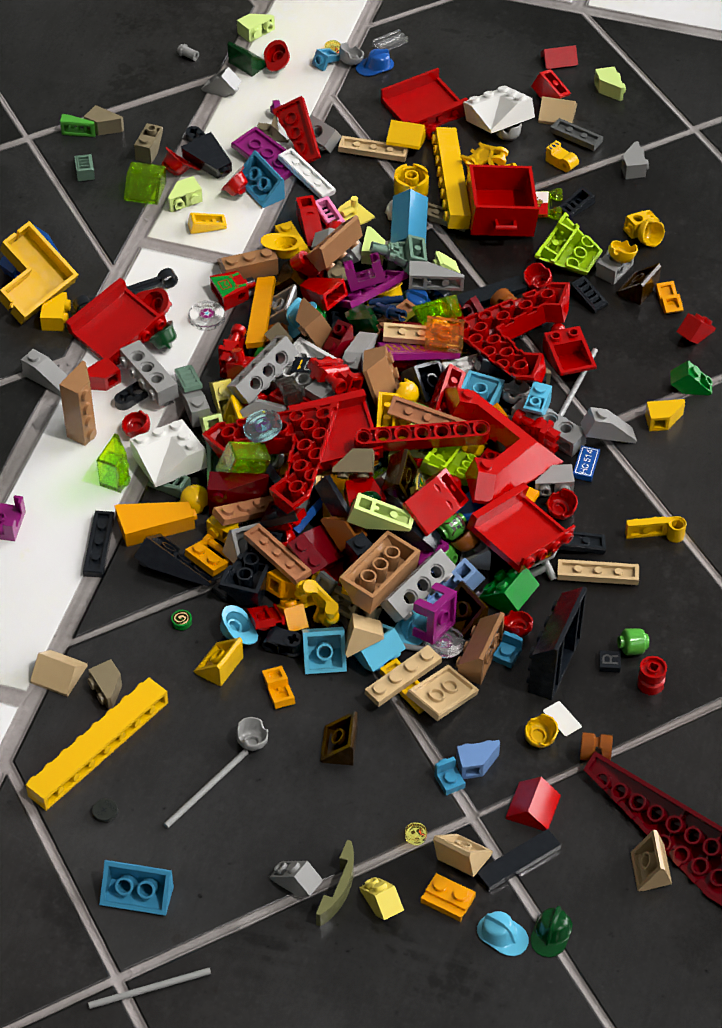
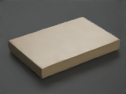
[406,665,479,721]

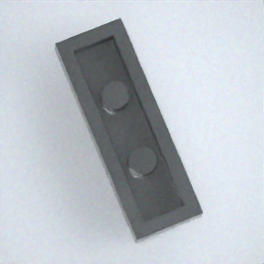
[550,118,603,151]

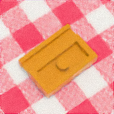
[421,873,476,922]

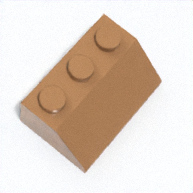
[305,215,363,272]
[217,248,279,280]
[296,298,332,349]
[363,345,399,409]
[455,612,505,685]

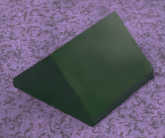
[227,41,267,77]

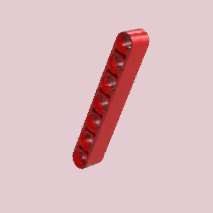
[354,420,490,452]

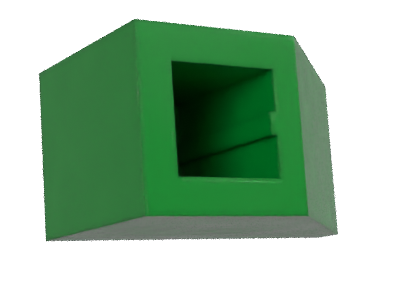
[671,361,713,395]

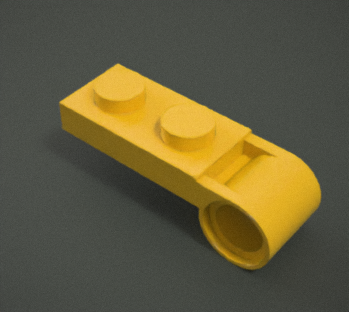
[625,516,687,543]

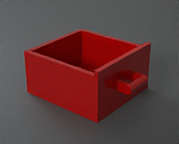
[466,164,539,237]

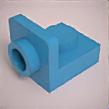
[312,48,340,71]
[493,631,523,668]
[434,757,466,795]

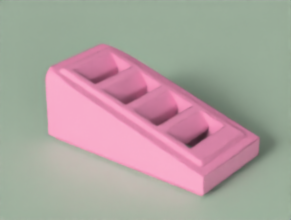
[315,196,345,225]

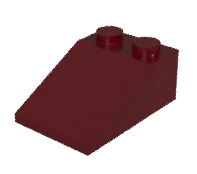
[207,471,270,515]
[286,524,345,580]

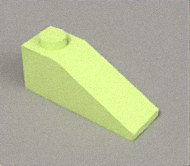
[347,493,414,531]

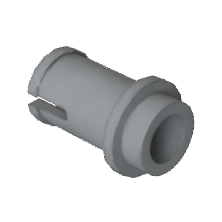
[177,44,199,61]

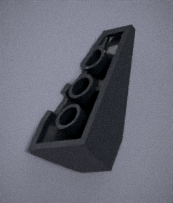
[219,530,283,607]
[134,534,217,587]

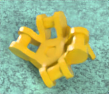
[460,142,509,172]
[294,579,339,627]

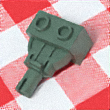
[370,234,428,275]

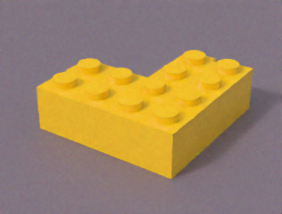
[0,221,79,325]

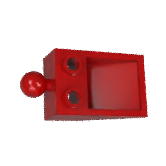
[543,323,597,376]
[402,468,469,536]

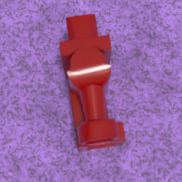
[218,324,248,379]
[307,356,365,394]
[512,409,561,454]

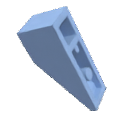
[425,558,485,604]

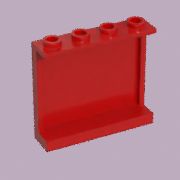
[381,68,468,131]
[66,278,167,366]
[288,389,383,475]
[466,482,576,573]

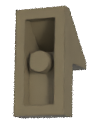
[257,115,289,143]

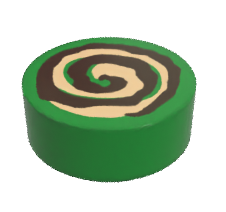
[171,610,192,630]

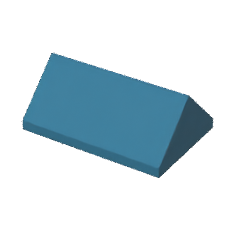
[242,150,285,208]
[390,189,428,243]
[99,860,174,915]

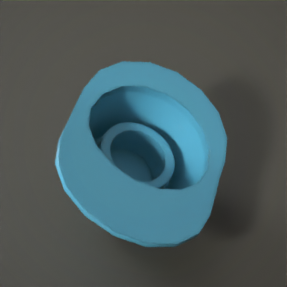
[286,297,317,339]
[220,605,258,645]
[394,610,427,645]
[477,911,529,956]

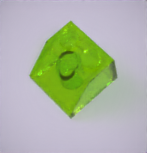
[124,162,166,205]
[412,295,462,325]
[96,433,131,493]
[215,441,271,474]

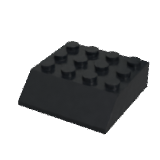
[526,587,587,700]

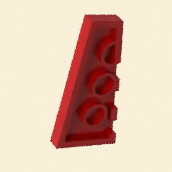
[272,96,321,164]

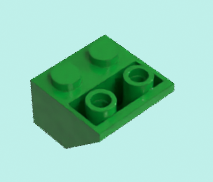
[479,568,540,613]

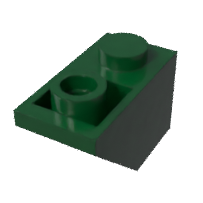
[344,303,379,335]

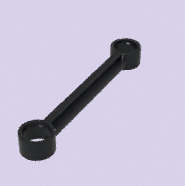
[73,268,178,313]

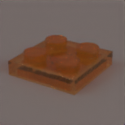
[424,315,465,354]

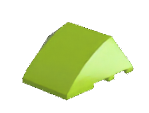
[534,212,603,275]
[419,435,476,486]

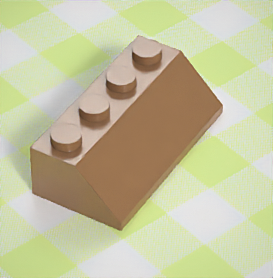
[59,360,97,446]
[339,530,421,614]

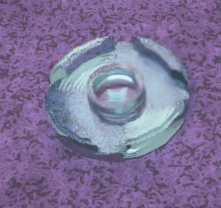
[243,409,283,443]

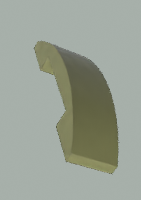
[316,840,354,927]

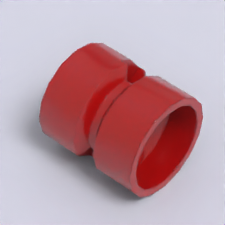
[637,656,667,695]

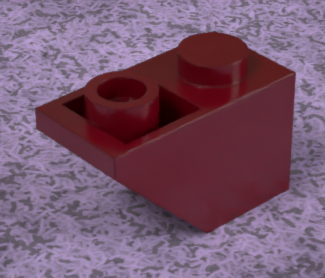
[322,319,354,359]

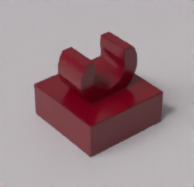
[461,296,484,316]

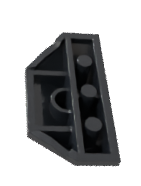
[364,520,442,552]

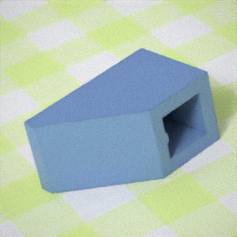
[456,740,500,779]

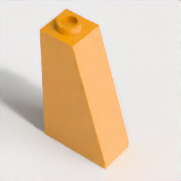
[114,502,197,547]

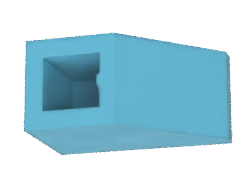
[523,381,552,415]

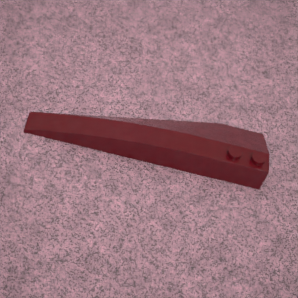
[583,751,722,906]

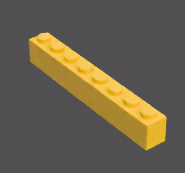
[432,127,471,229]
[26,678,168,811]

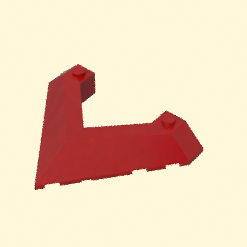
[449,282,570,383]
[444,387,564,505]
[202,402,339,514]

